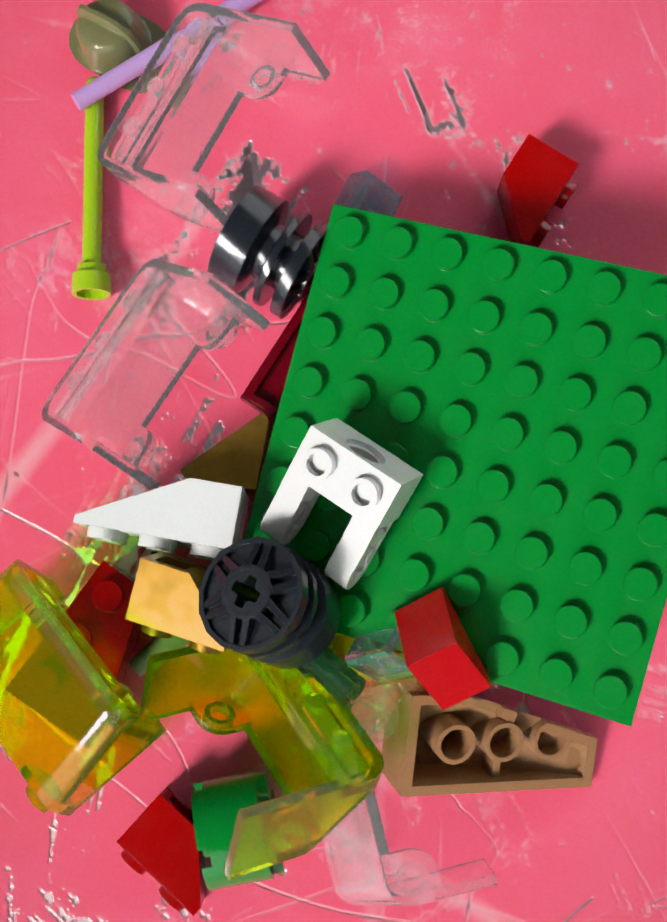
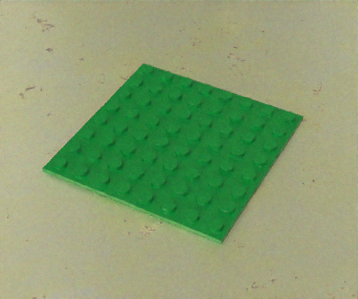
[244,204,667,727]

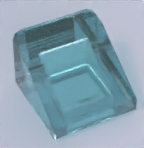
[331,170,403,216]
[344,627,413,683]

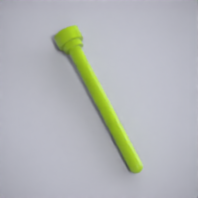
[71,76,111,300]

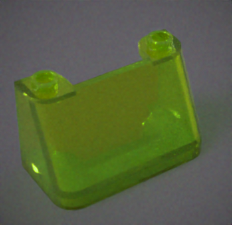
[0,559,167,816]

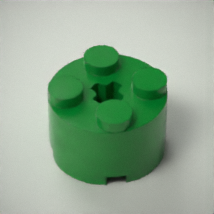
[191,770,285,891]

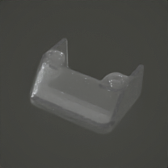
[98,3,330,233]
[42,259,270,490]
[295,674,498,906]

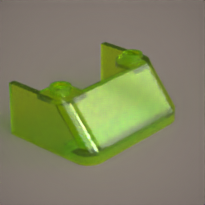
[139,646,384,880]

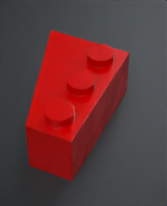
[8,560,142,751]

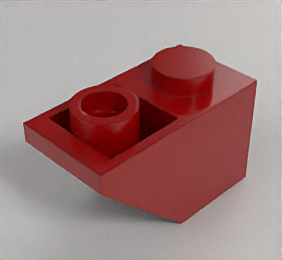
[497,134,579,248]
[116,787,206,916]

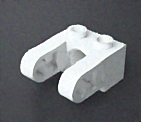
[260,418,423,590]

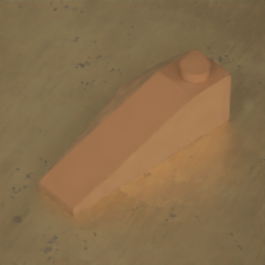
[380,691,598,797]

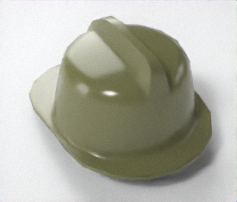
[69,0,176,92]

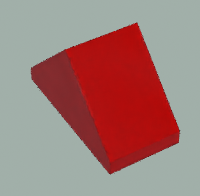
[394,587,493,710]

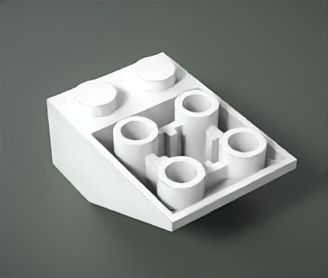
[73,478,249,561]

